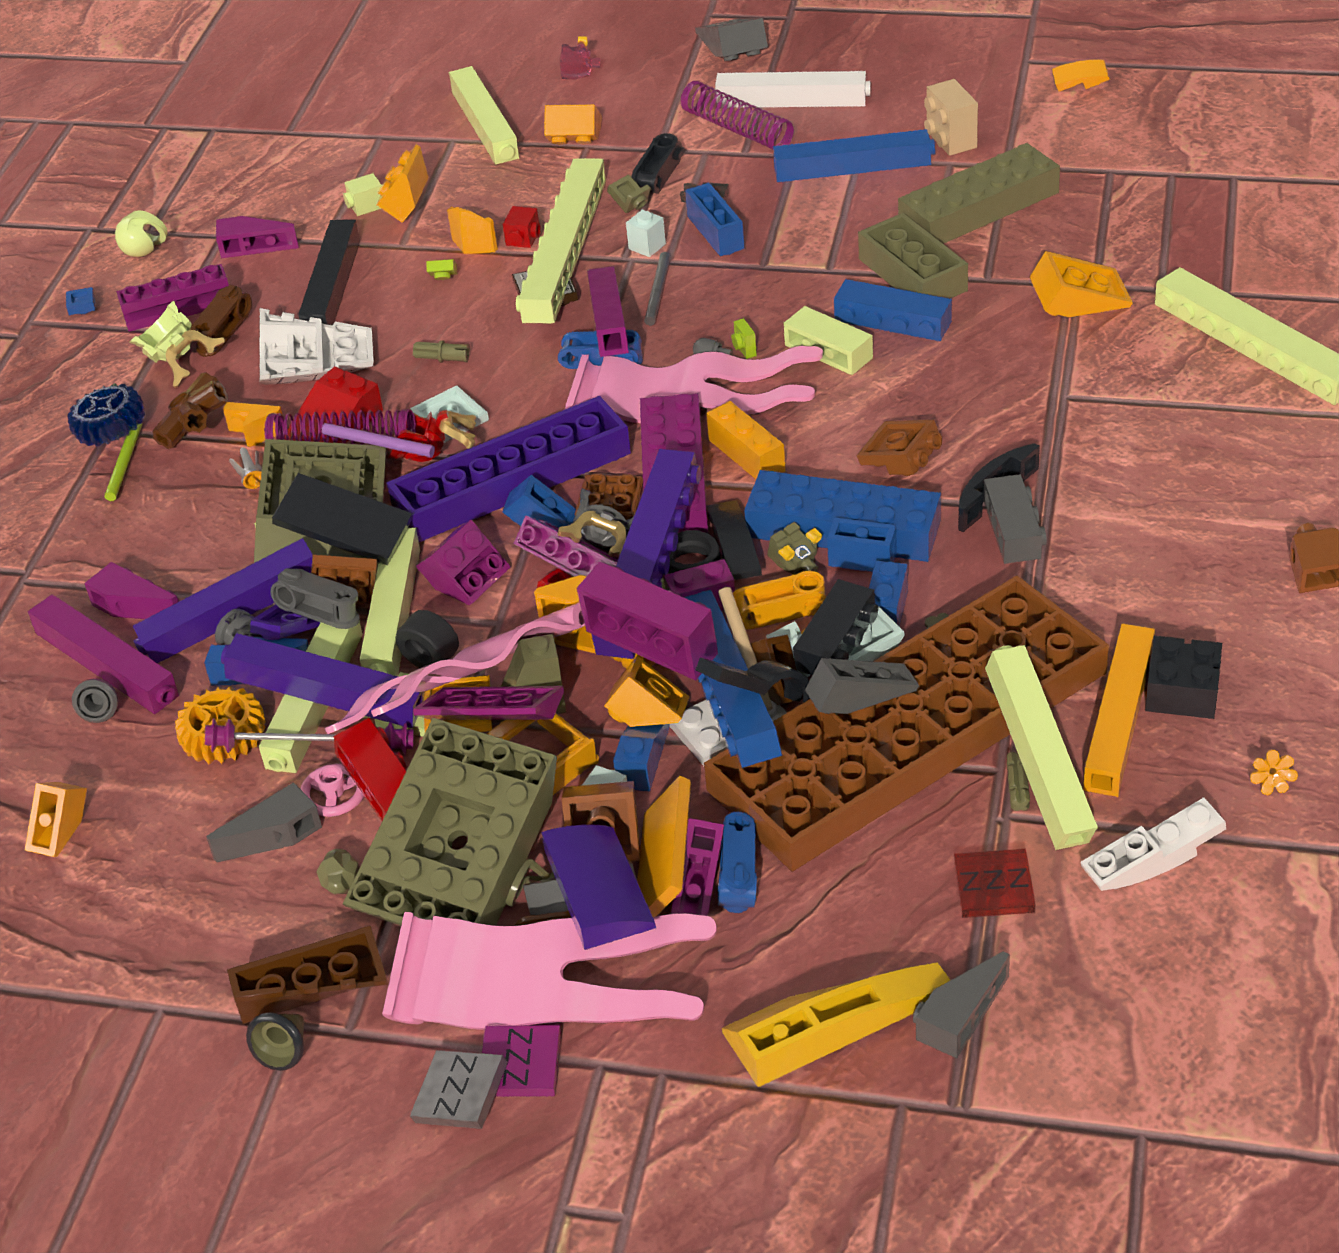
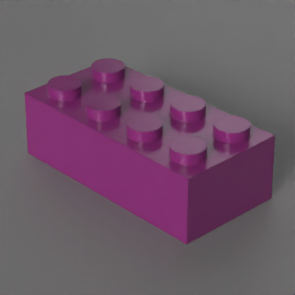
[577,562,718,681]

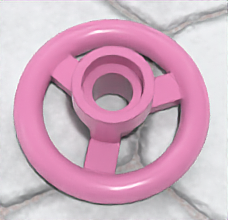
[300,764,364,817]

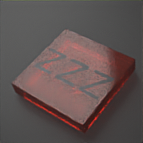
[954,849,1036,918]

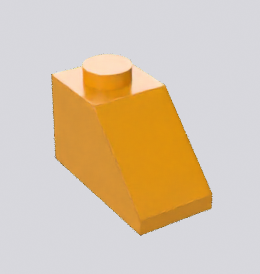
[25,782,87,857]

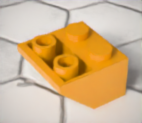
[377,144,429,222]

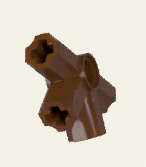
[152,372,228,449]

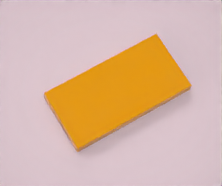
[637,776,691,917]

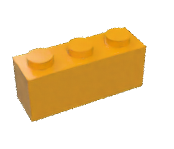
[707,401,786,479]

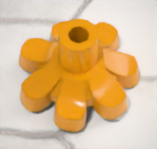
[1250,749,1298,795]

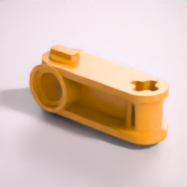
[733,571,826,630]

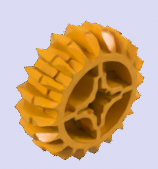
[175,685,266,765]

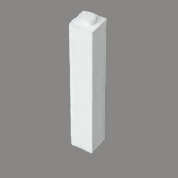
[715,71,871,108]

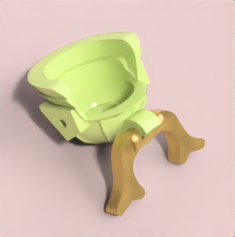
[130,300,225,388]

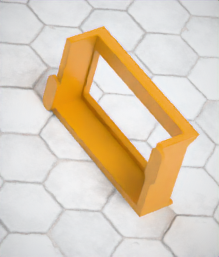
[487,713,599,795]

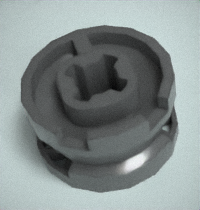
[215,609,262,645]

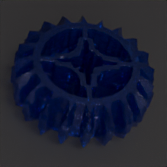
[67,383,146,447]

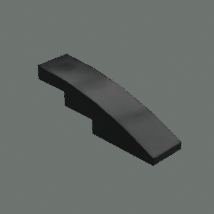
[706,500,762,580]

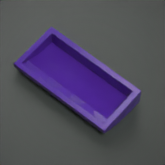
[541,825,656,950]

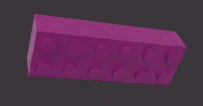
[640,393,708,533]

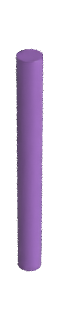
[322,423,435,457]

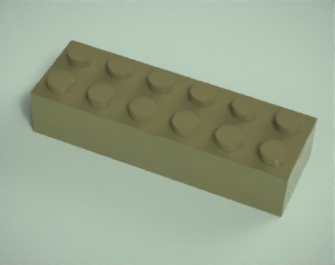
[898,143,1060,244]

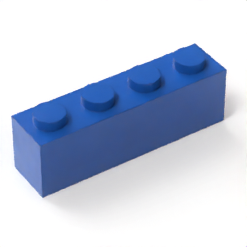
[834,279,952,341]

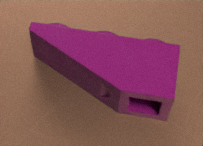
[84,562,179,619]

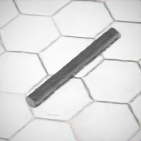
[644,252,670,326]

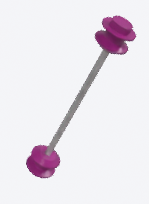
[205,719,413,756]

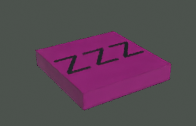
[482,1025,561,1097]

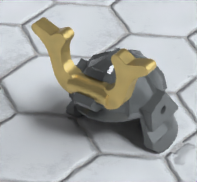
[557,488,636,557]

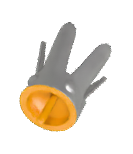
[229,447,262,489]

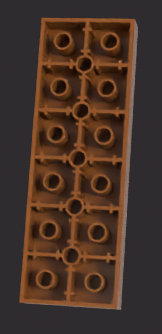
[704,575,1109,872]

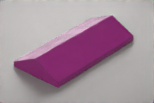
[413,686,564,720]

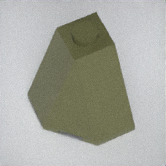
[501,634,567,722]

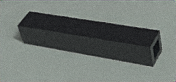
[298,220,360,326]

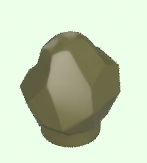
[316,849,360,895]

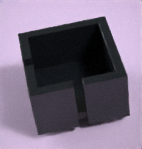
[1145,636,1223,719]

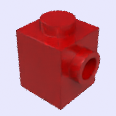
[503,206,541,248]

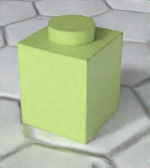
[343,173,382,216]

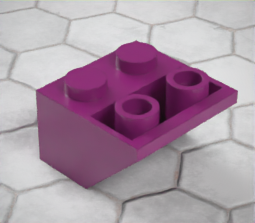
[416,520,511,605]

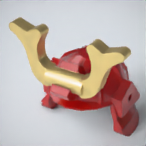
[386,410,476,462]

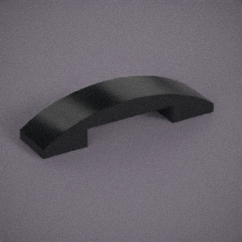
[958,443,1040,532]

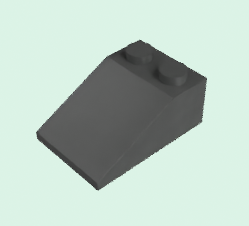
[695,18,768,61]

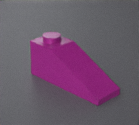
[216,216,299,259]
[671,818,724,916]

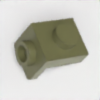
[607,174,651,214]

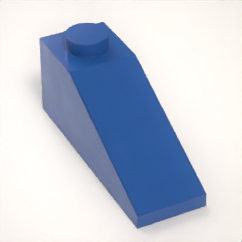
[613,724,670,792]

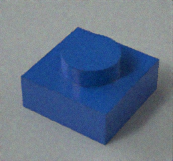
[66,287,96,315]

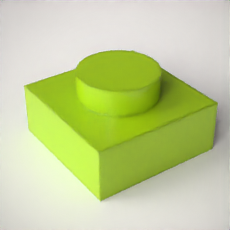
[426,259,457,280]
[731,318,757,359]

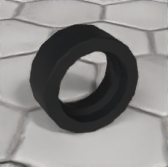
[664,530,720,575]

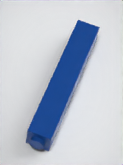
[773,129,935,182]

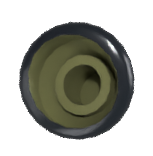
[246,1012,304,1071]

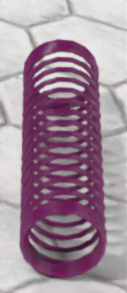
[681,80,794,149]
[264,409,416,445]

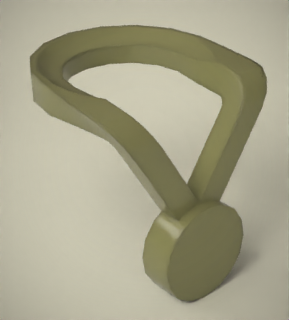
[506,859,555,907]

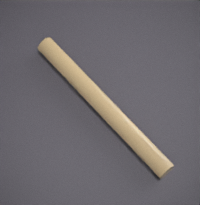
[718,587,773,711]

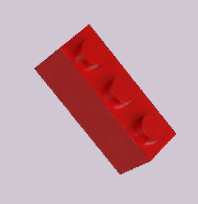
[333,718,407,821]

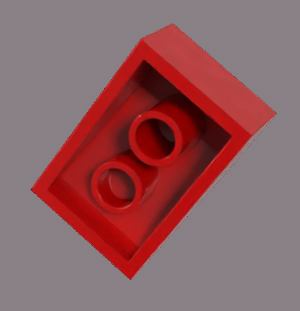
[284,366,383,443]

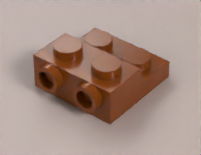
[856,420,942,476]

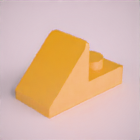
[223,402,283,447]

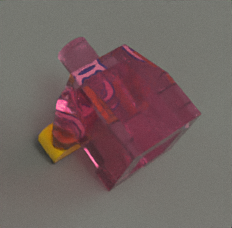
[560,36,601,80]

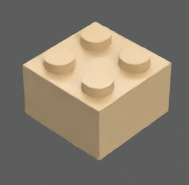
[924,79,978,156]

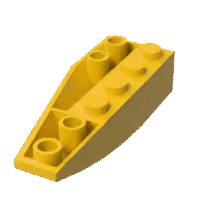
[722,962,950,1087]

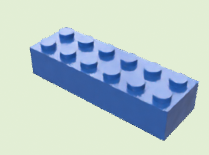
[744,470,941,562]

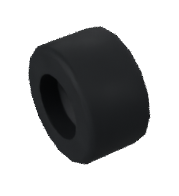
[395,610,459,668]

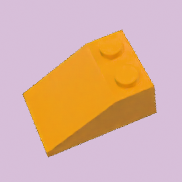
[1030,251,1133,317]

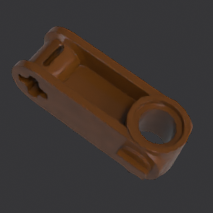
[190,285,252,357]

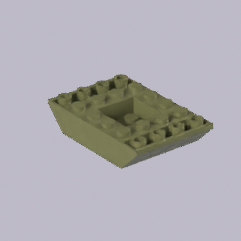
[254,439,386,573]
[343,718,557,926]

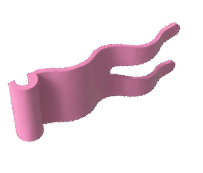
[566,346,823,423]
[325,602,585,734]
[382,912,717,1030]

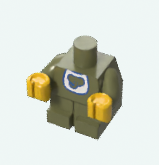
[767,522,822,575]

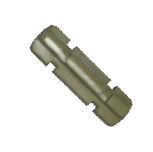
[1006,752,1030,811]

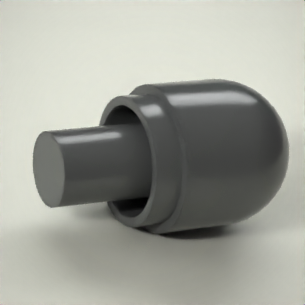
[692,338,732,355]

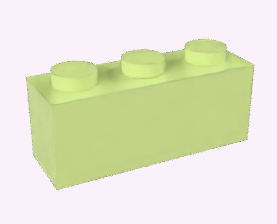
[784,306,873,375]

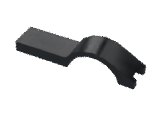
[695,657,810,703]

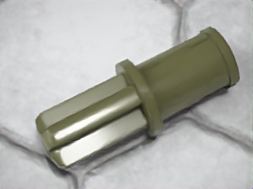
[413,340,470,363]

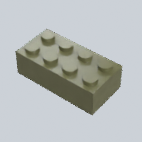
[858,213,968,299]

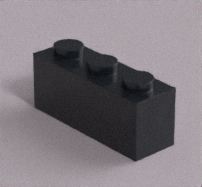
[793,579,878,675]

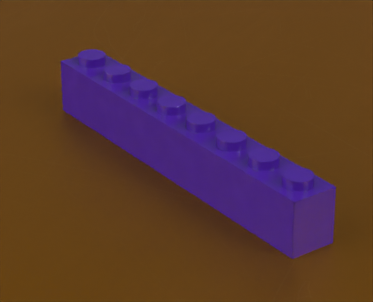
[591,449,701,659]

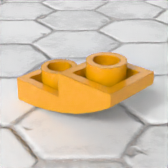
[1052,60,1110,92]

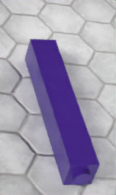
[133,538,313,663]
[221,633,424,729]

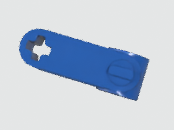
[558,330,643,369]
[718,812,757,913]

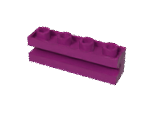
[116,264,229,332]
[513,515,618,576]

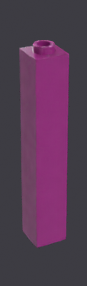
[587,266,629,357]
[27,594,179,714]

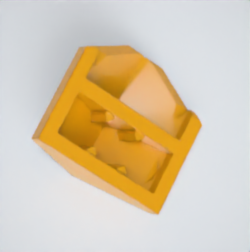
[447,206,498,254]

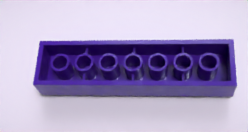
[387,396,631,542]

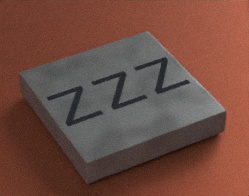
[410,1050,507,1129]

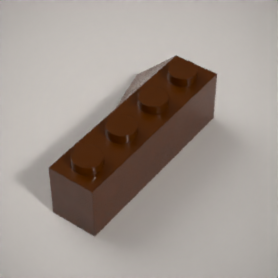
[227,925,389,1024]

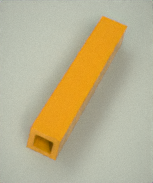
[1083,624,1155,797]

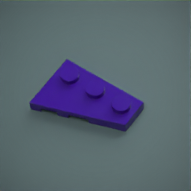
[250,604,320,640]

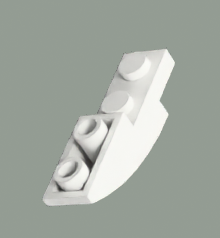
[1080,797,1226,891]

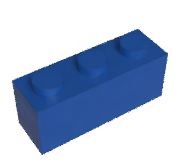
[685,183,745,257]

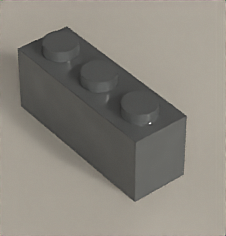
[984,474,1047,564]

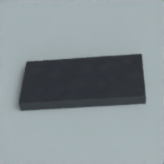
[272,473,412,565]

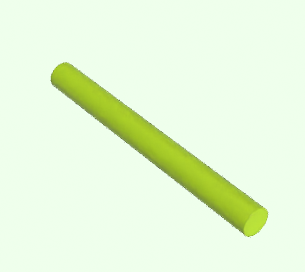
[104,419,142,501]

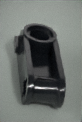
[631,133,684,194]

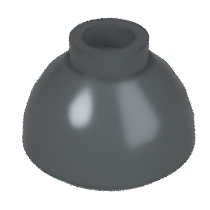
[72,679,118,723]

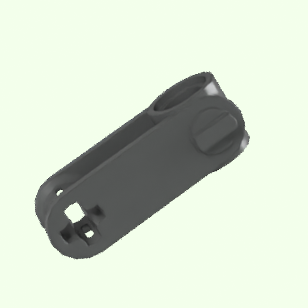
[271,568,360,629]

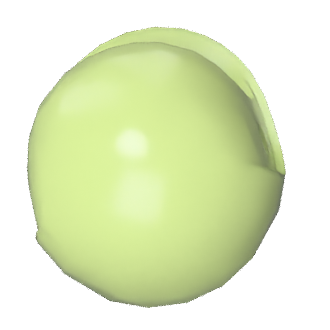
[115,210,168,257]

